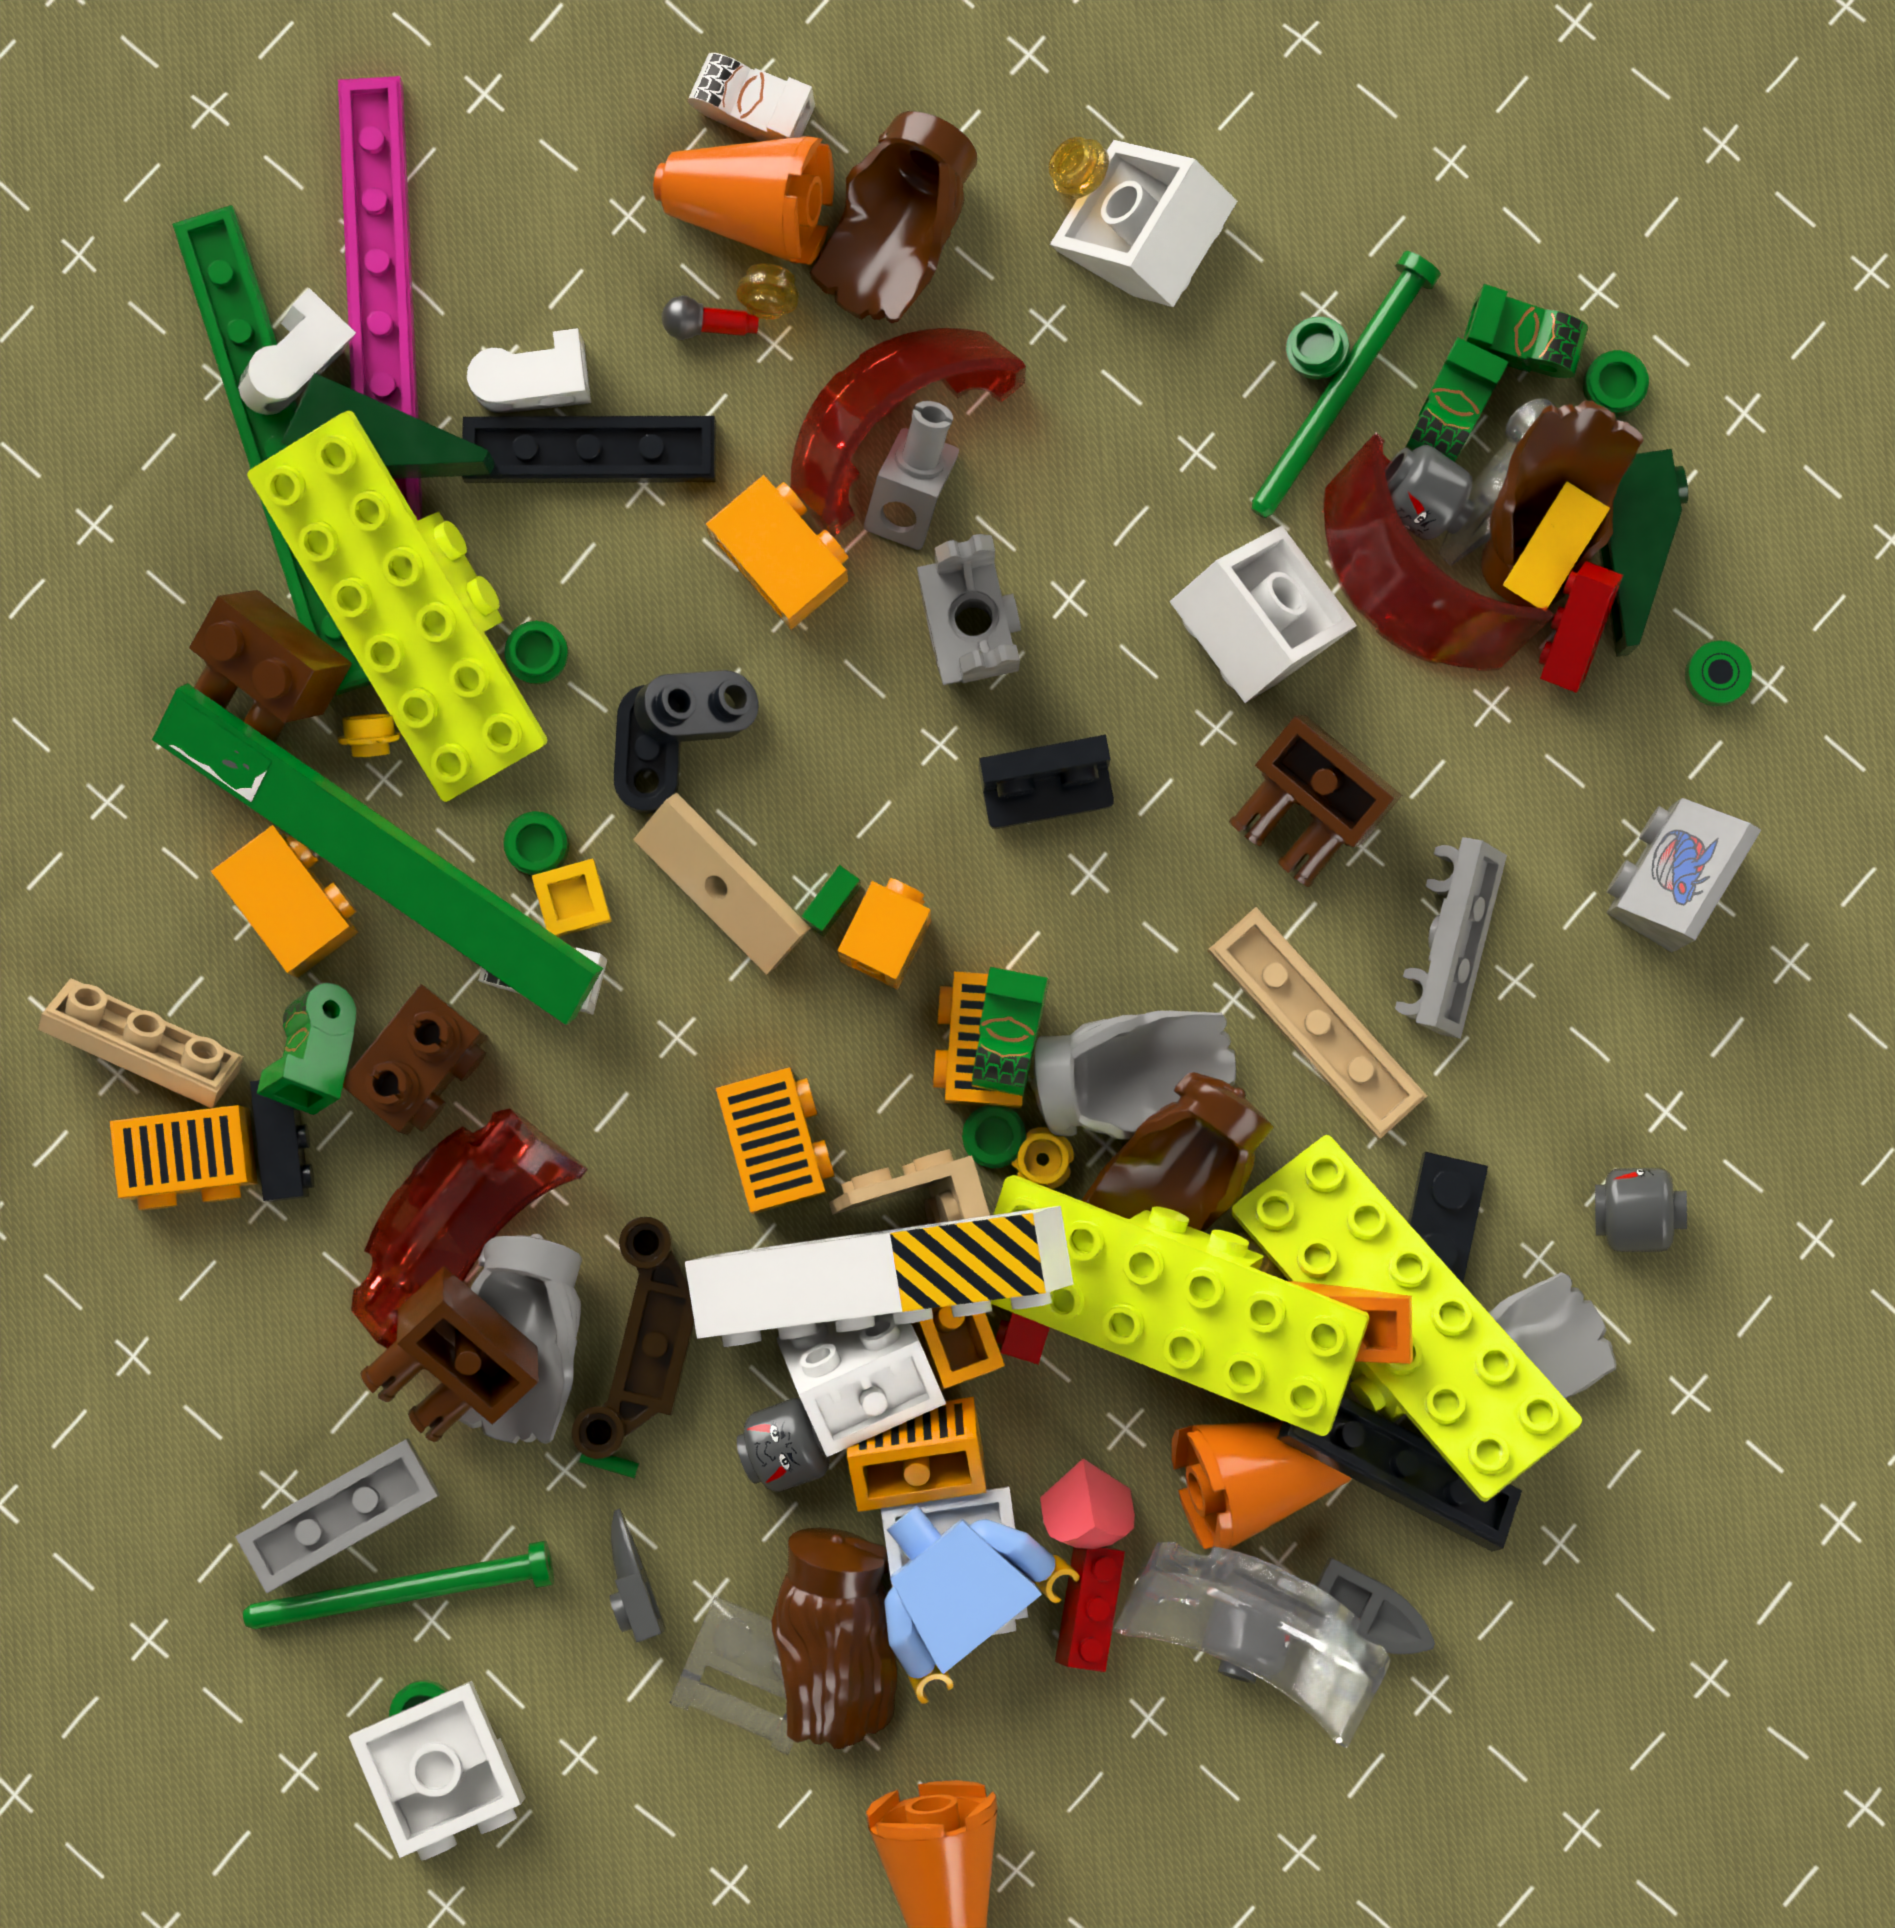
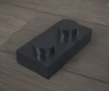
[1408,1152,1488,1284]

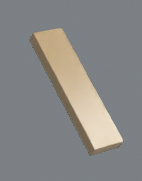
[1208,907,1427,1140]

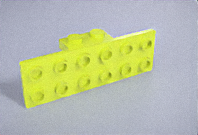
[247,411,547,802]
[1232,1135,1582,1502]
[991,1175,1370,1436]

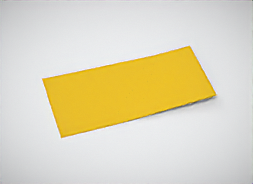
[1503,482,1610,612]

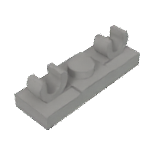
[1395,837,1507,1039]
[235,1439,440,1593]

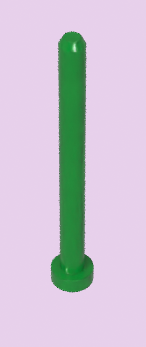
[1251,251,1441,518]
[243,1540,554,1630]

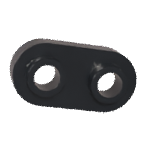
[634,670,759,743]
[614,685,681,814]

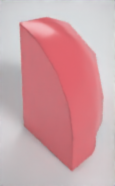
[1040,1459,1135,1549]

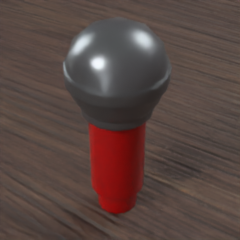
[662,295,759,340]

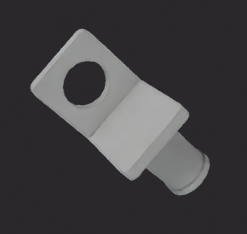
[864,401,959,550]

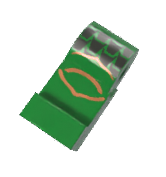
[1463,284,1588,379]
[1405,337,1509,462]
[972,967,1050,1096]
[257,982,356,1115]

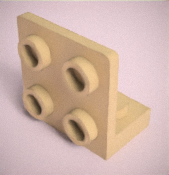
[829,1149,990,1224]

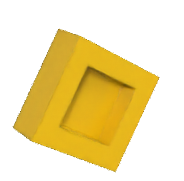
[532,858,612,937]

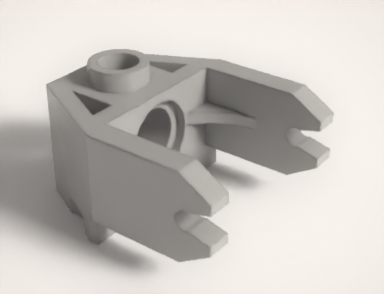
[917,534,1021,685]

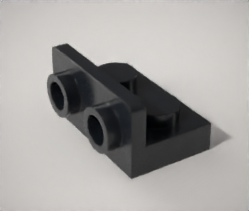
[978,734,1114,829]

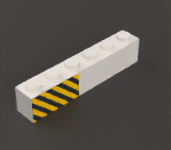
[685,1206,1074,1347]

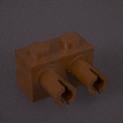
[189,590,352,743]
[1229,715,1403,887]
[343,984,488,1135]
[360,1266,539,1442]

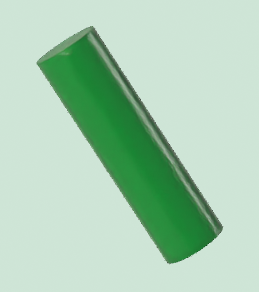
[579,1454,640,1479]

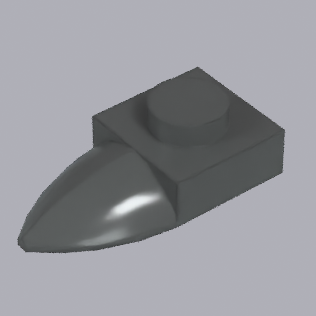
[609,1508,666,1642]
[1301,1557,1435,1654]

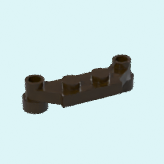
[572,1217,695,1459]

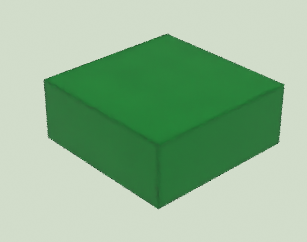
[801,865,861,937]

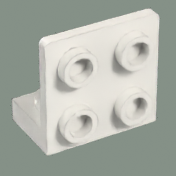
[777,1313,946,1457]

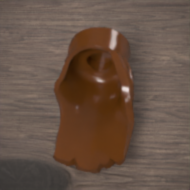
[809,111,978,324]
[1481,400,1644,607]
[1081,1072,1274,1232]
[771,1527,898,1749]

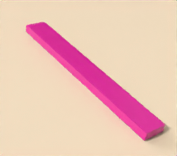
[338,76,423,520]

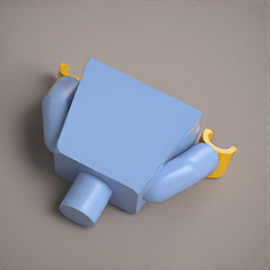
[884,1505,1080,1704]

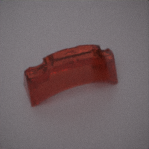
[790,328,1026,537]
[1322,432,1554,671]
[351,1108,588,1370]

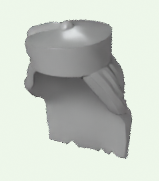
[1030,1011,1236,1139]
[459,1234,582,1444]
[1488,1272,1617,1399]

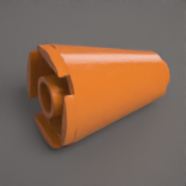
[653,136,834,264]
[1172,1421,1351,1554]
[866,1780,998,1928]

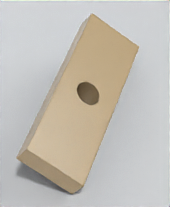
[633,793,811,975]
[38,978,244,1108]

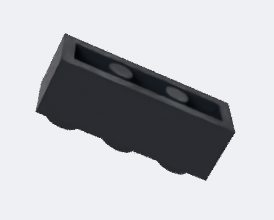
[250,1080,314,1202]

